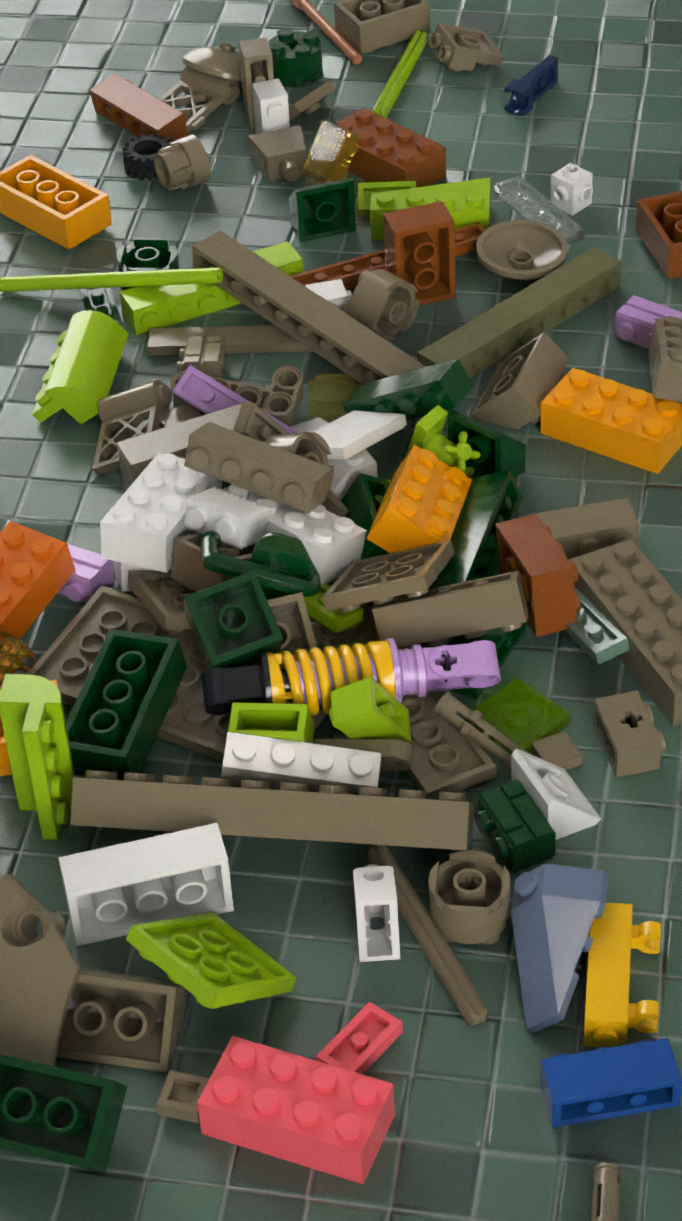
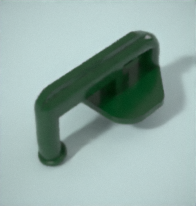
[200,530,321,600]

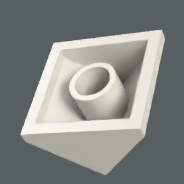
[511,749,601,840]

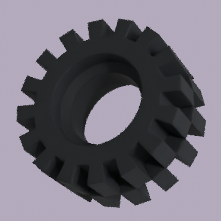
[122,134,172,181]

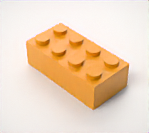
[0,155,112,250]
[540,367,682,474]
[366,444,472,553]

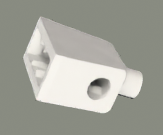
[353,864,400,962]

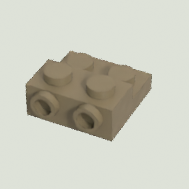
[429,23,504,72]

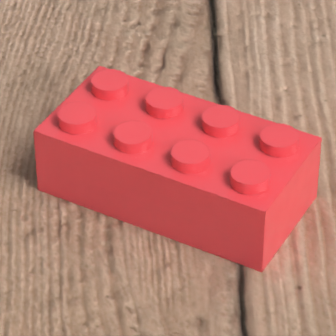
[197,1036,395,1184]

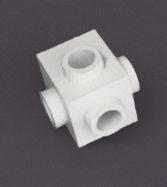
[550,163,593,216]

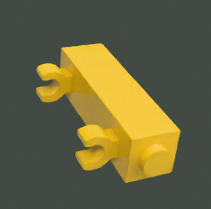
[584,903,661,1048]

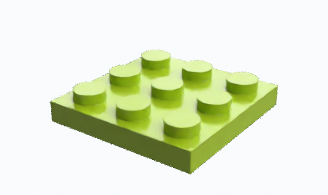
[126,912,297,1009]

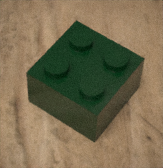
[183,571,283,669]

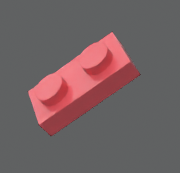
[316,1002,403,1074]

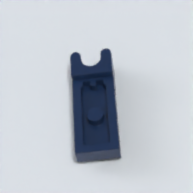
[504,55,558,116]

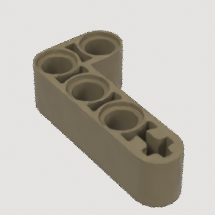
[170,365,303,427]

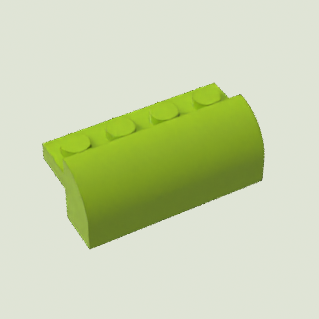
[32,310,129,425]
[0,674,75,840]

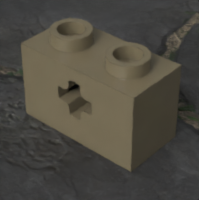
[593,690,666,778]

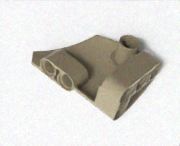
[0,874,81,1067]

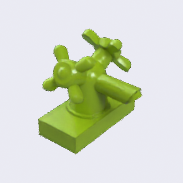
[406,405,481,476]

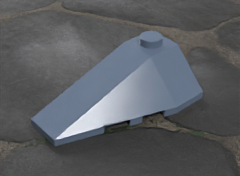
[511,863,609,1034]

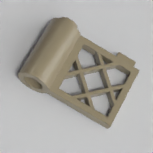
[159,66,240,133]
[92,380,172,476]

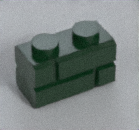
[474,780,556,872]

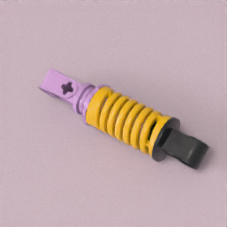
[201,638,501,716]

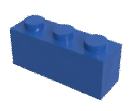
[540,1038,682,1128]

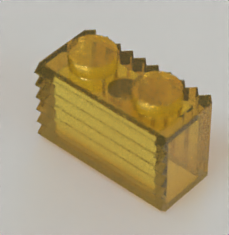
[301,119,361,184]

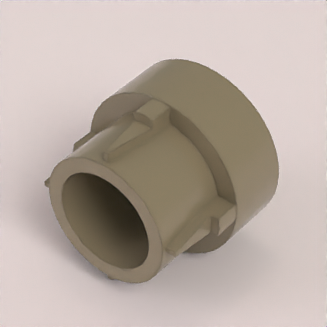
[153,135,211,191]

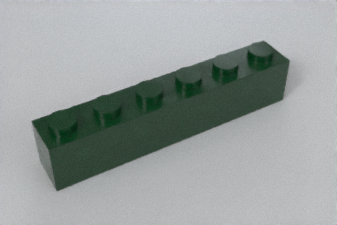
[429,470,522,589]

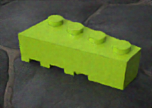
[370,177,491,240]

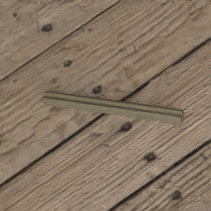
[368,845,488,1026]

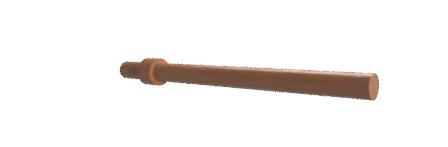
[291,0,362,65]

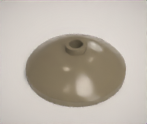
[182,42,242,82]
[476,220,568,281]

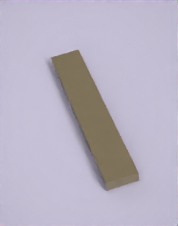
[148,325,314,356]

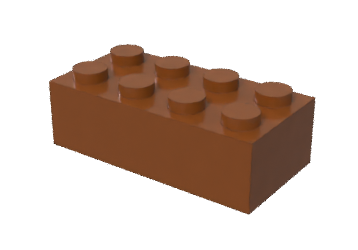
[324,108,446,188]

